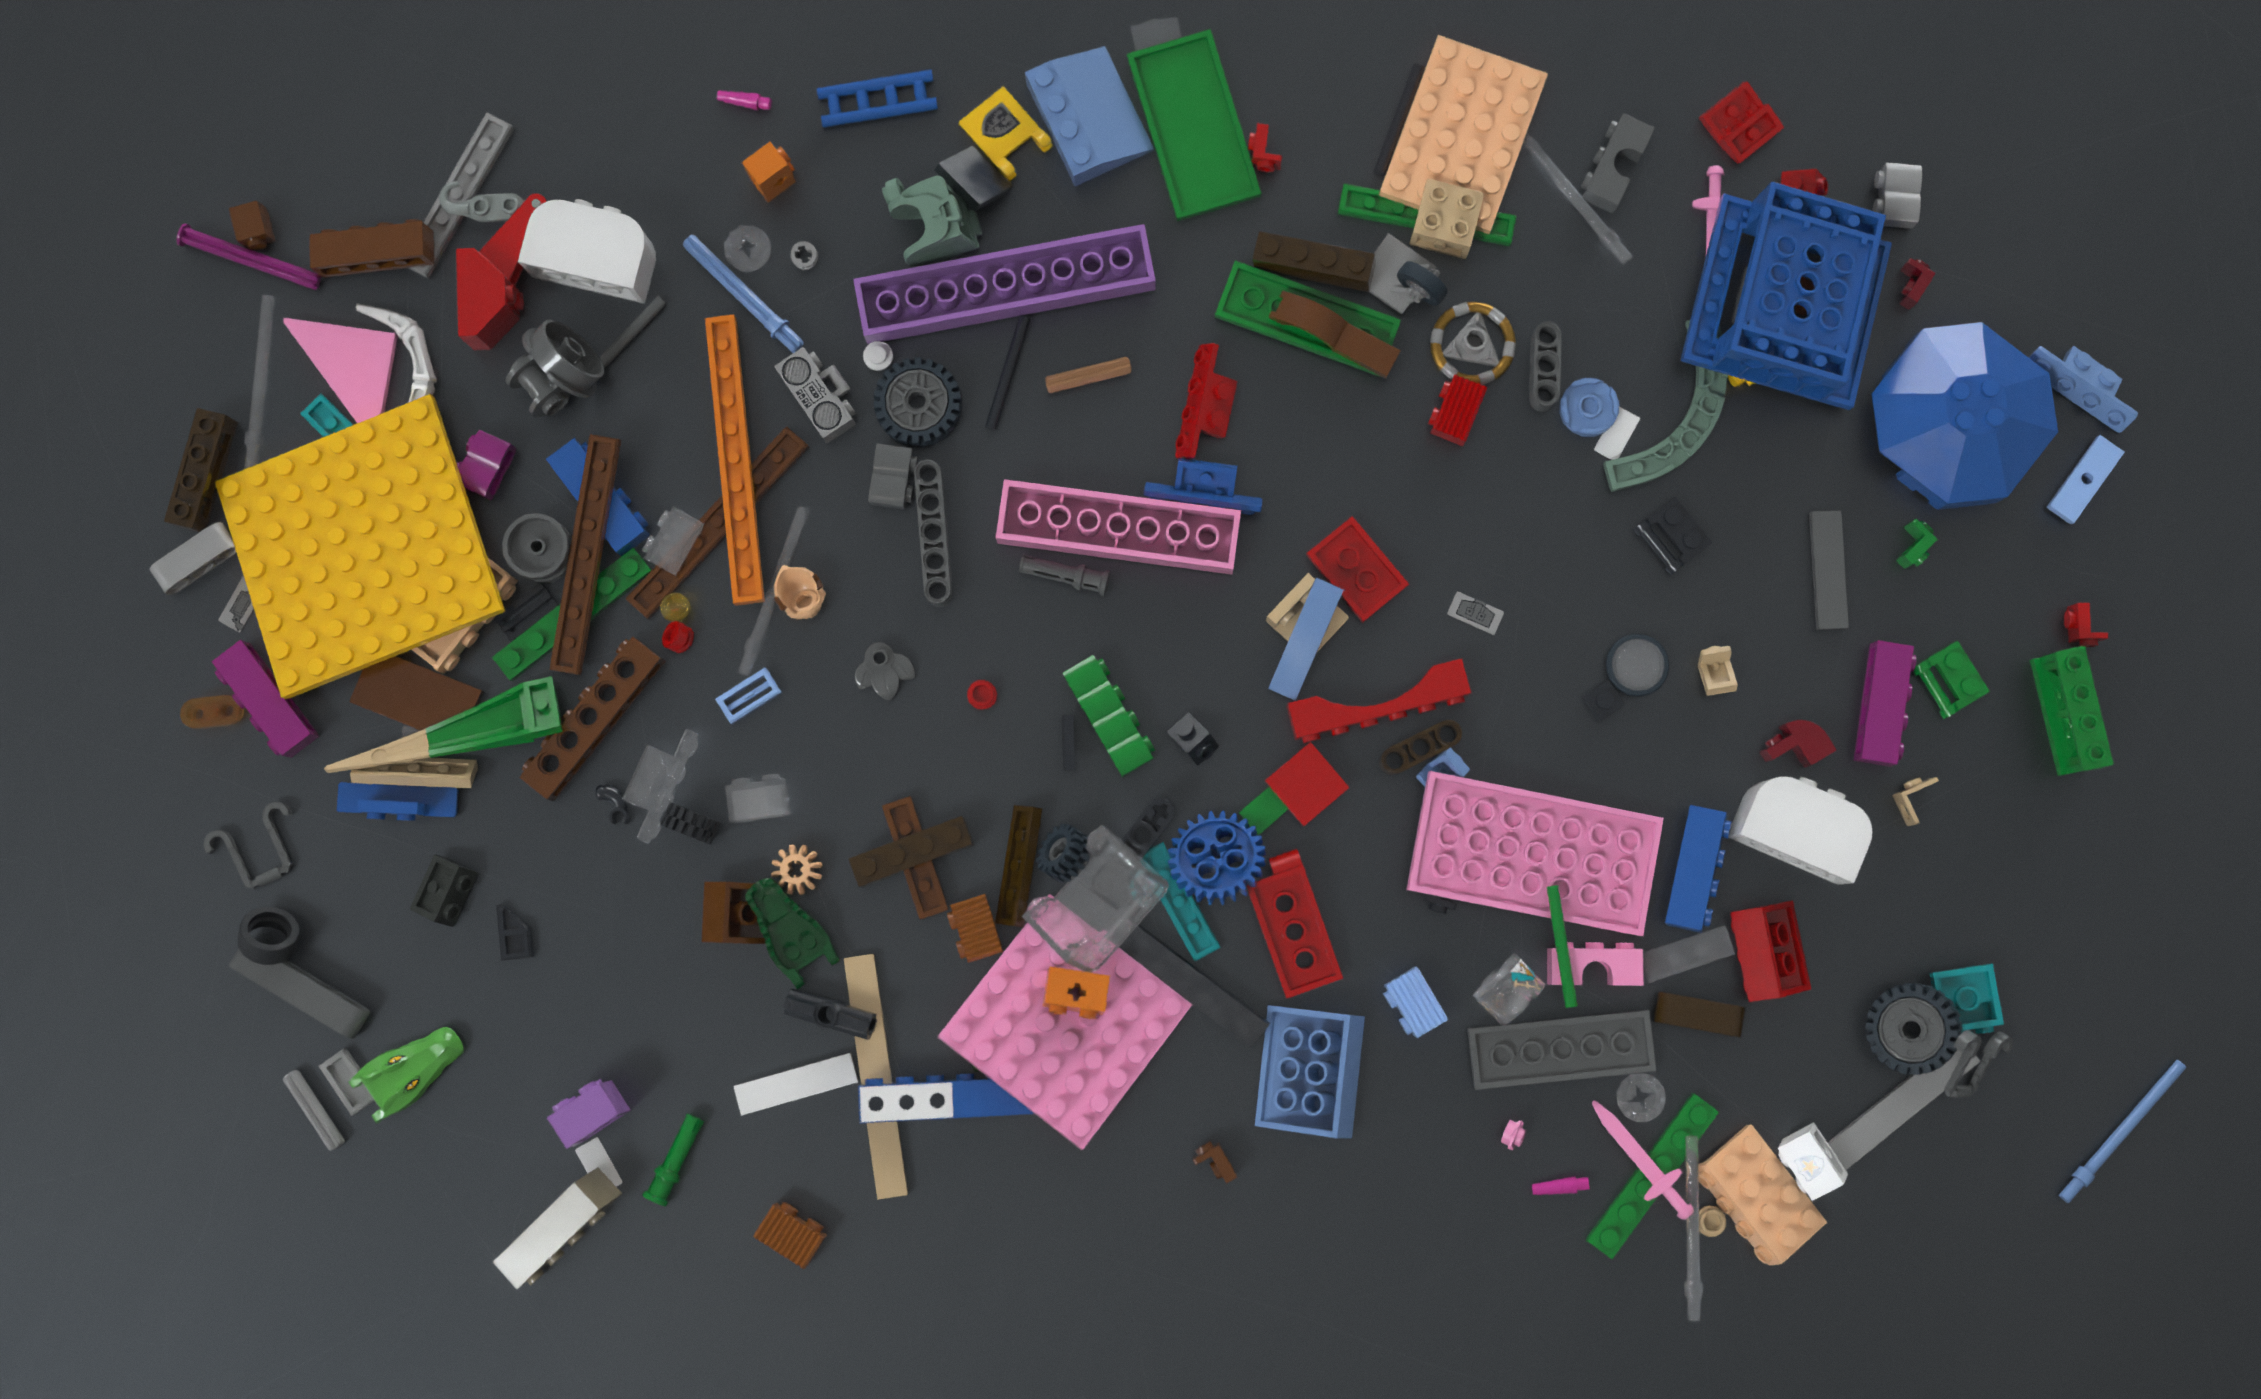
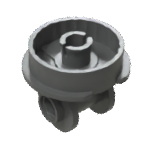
[506,320,604,418]

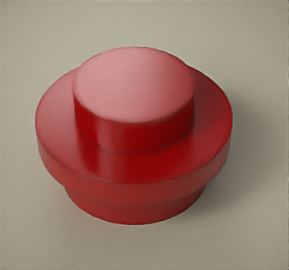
[967,680,997,710]

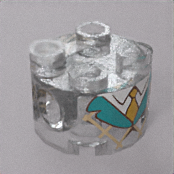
[1473,953,1546,1026]

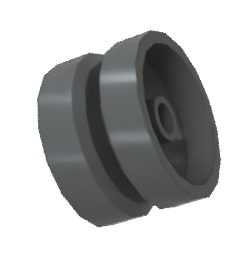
[502,513,572,584]

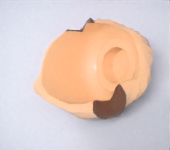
[774,565,826,620]

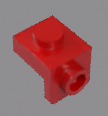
[1248,123,1282,172]
[1781,168,1828,197]
[2064,603,2108,647]

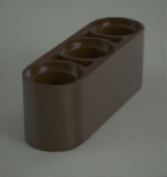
[1379,720,1462,775]
[1654,992,1746,1038]

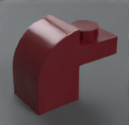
[1760,720,1837,767]

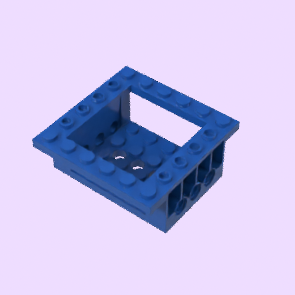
[1680,181,1892,410]

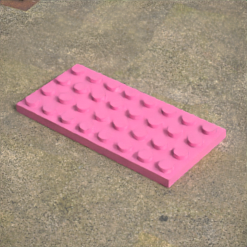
[1406,771,1664,936]

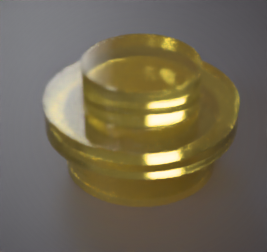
[660,593,691,621]

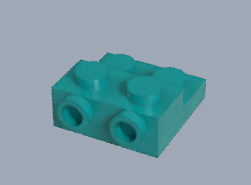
[1929,964,2004,1034]

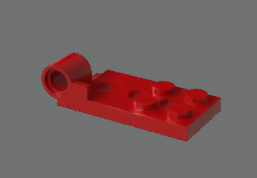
[1246,849,1343,999]

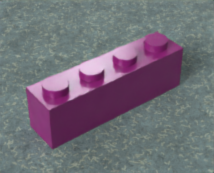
[211,640,320,758]
[1853,640,1916,766]

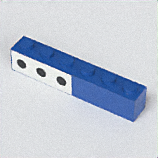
[858,1073,1035,1123]

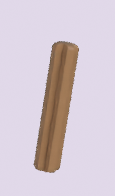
[1045,357,1132,393]

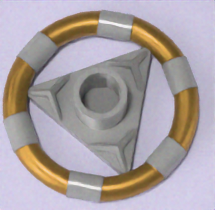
[1430,302,1516,385]

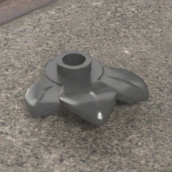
[855,642,915,700]

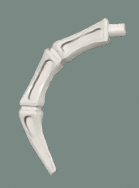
[356,303,437,403]

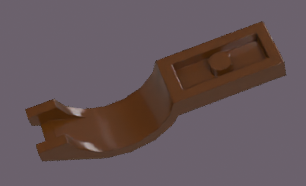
[1268,290,1401,379]

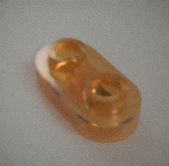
[180,695,244,729]

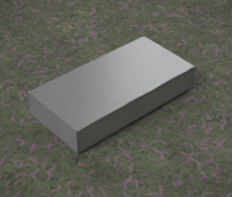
[319,1048,375,1116]

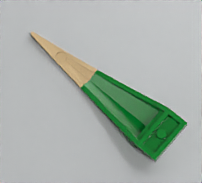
[324,676,563,773]

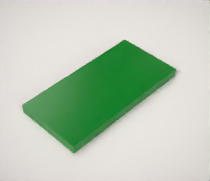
[1127,29,1261,221]

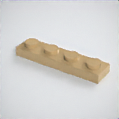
[350,758,478,788]

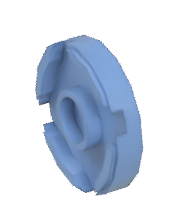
[1559,378,1619,437]

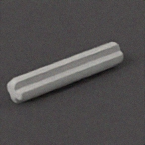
[283,1070,345,1151]

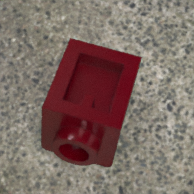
[1900,258,1936,310]

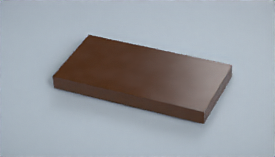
[349,656,484,730]

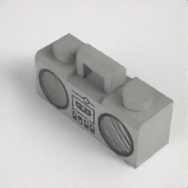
[774,347,856,444]

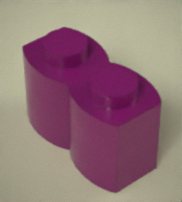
[457,430,516,501]

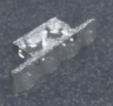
[622,729,698,844]

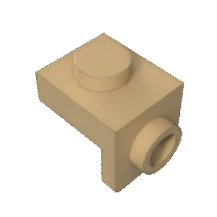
[1698,646,1738,696]

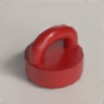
[662,621,694,653]

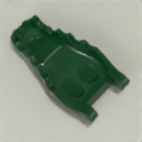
[746,878,840,990]

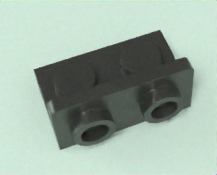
[410,854,478,927]

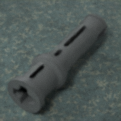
[1019,554,1111,596]

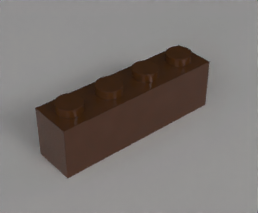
[310,219,435,278]

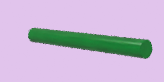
[1546,885,1578,1008]

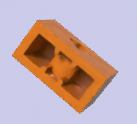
[742,142,796,202]
[1042,966,1110,1019]

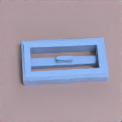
[715,667,782,725]

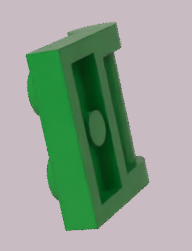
[1913,641,1990,719]

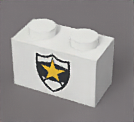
[1778,1122,1848,1200]

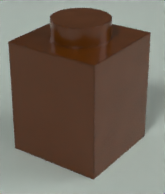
[228,200,275,250]

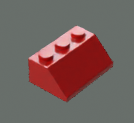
[1730,900,1811,1002]

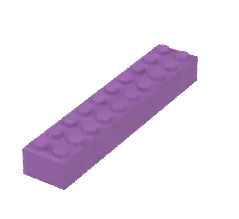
[853,224,1156,344]

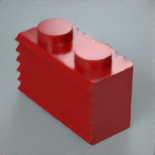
[1428,375,1487,446]

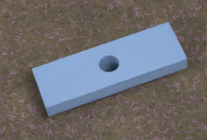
[2046,435,2124,524]

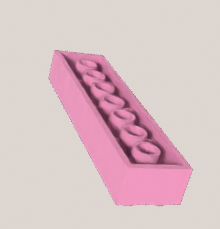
[996,479,1241,575]

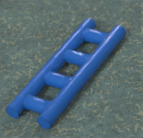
[817,70,938,128]

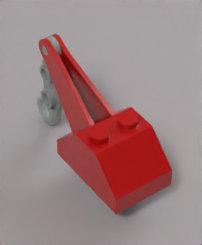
[439,181,547,350]

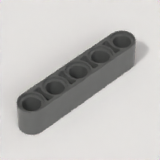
[914,459,953,607]
[229,948,371,1039]

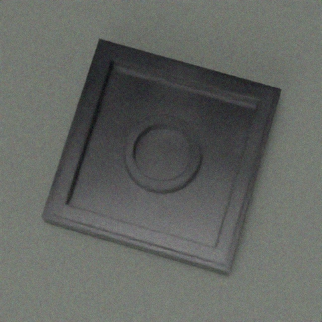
[935,146,1013,211]

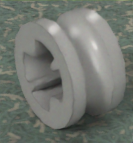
[791,241,818,269]

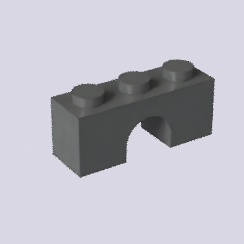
[1580,113,1655,214]

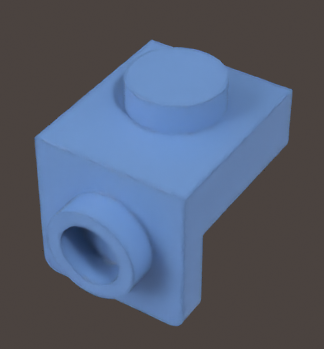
[1416,747,1470,787]

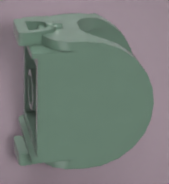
[882,175,982,267]

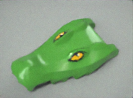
[348,1027,464,1124]

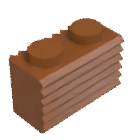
[947,894,1004,963]
[753,1202,827,1269]

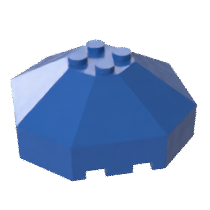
[1871,322,2058,510]

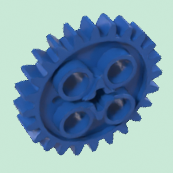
[1168,811,1266,905]

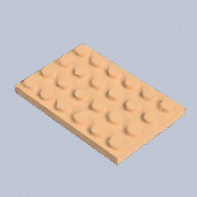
[1379,35,1548,234]

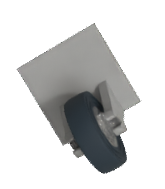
[1369,233,1448,314]

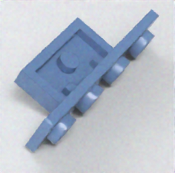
[2028,346,2138,433]

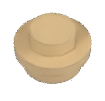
[1695,1206,1726,1237]

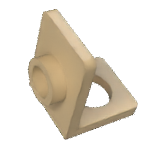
[1892,777,1939,826]

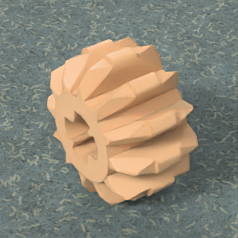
[771,844,823,895]

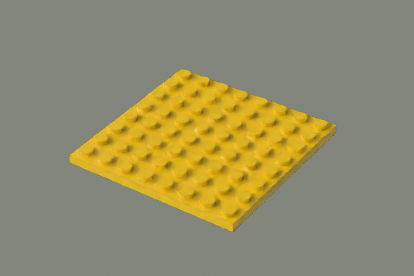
[215,394,505,700]

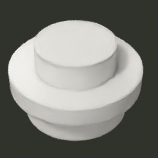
[863,341,893,371]

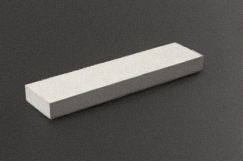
[733,1053,859,1115]

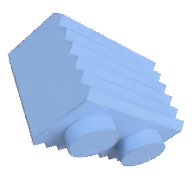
[1383,967,1449,1038]

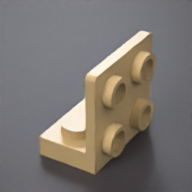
[1409,179,1484,259]
[1266,573,1349,652]

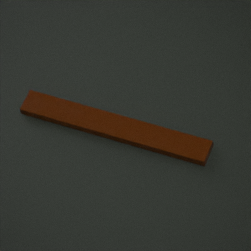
[626,426,809,620]
[549,434,622,675]

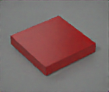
[1265,742,1350,827]

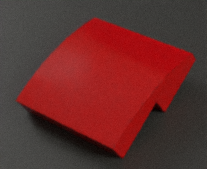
[1699,81,1784,164]

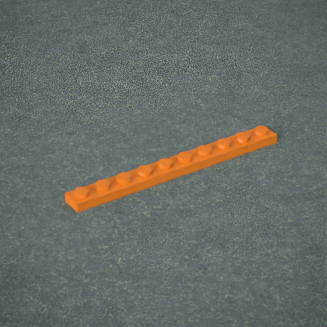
[705,314,765,606]

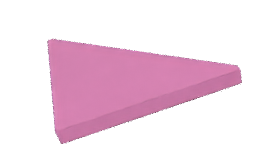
[283,318,398,423]

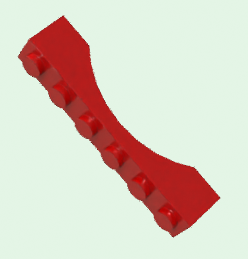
[1286,658,1471,744]

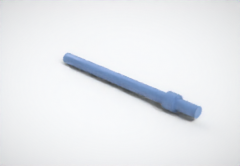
[2059,1060,2187,1203]

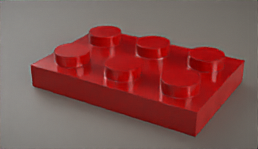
[1306,516,1409,623]

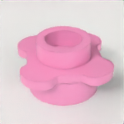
[1501,1120,1527,1151]

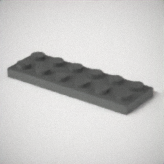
[1467,1010,1656,1090]

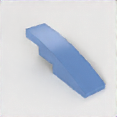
[1268,578,1344,701]

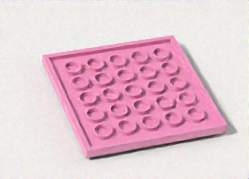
[938,894,1192,1150]

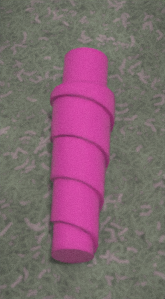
[717,90,772,111]
[1531,1176,1589,1195]

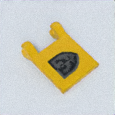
[958,86,1052,181]

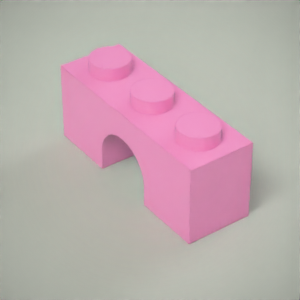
[1547,942,1643,986]

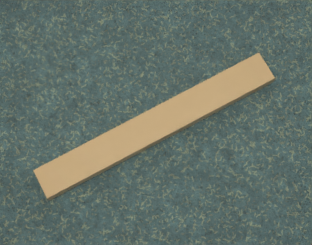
[844,954,908,1200]

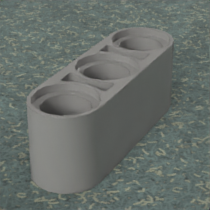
[149,522,237,595]

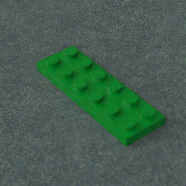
[1215,261,1401,376]

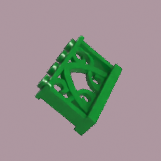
[2030,646,2113,776]

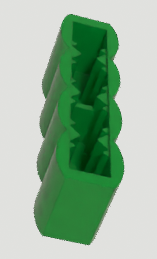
[1062,655,1155,777]

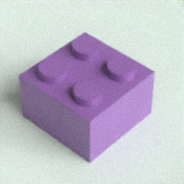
[547,1079,631,1149]

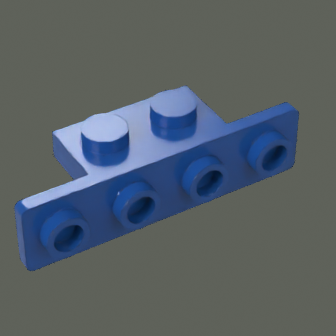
[1143,458,1263,515]
[337,782,459,821]

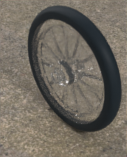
[1606,634,1669,696]

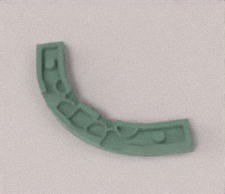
[1603,320,1728,492]

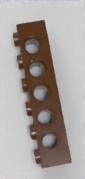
[519,636,666,801]

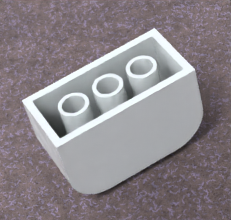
[518,199,656,304]
[1729,777,1872,885]

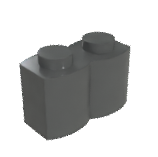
[868,444,918,509]

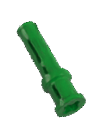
[642,1113,704,1207]

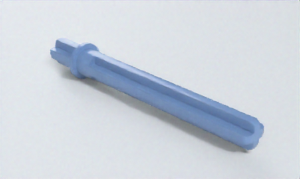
[683,235,804,353]

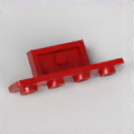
[1175,343,1237,459]

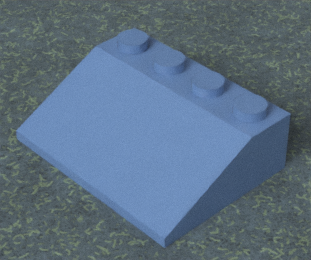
[1025,47,1154,186]
[1255,1005,1365,1138]

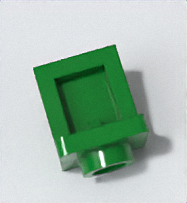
[1896,519,1938,569]

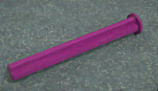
[176,223,321,290]

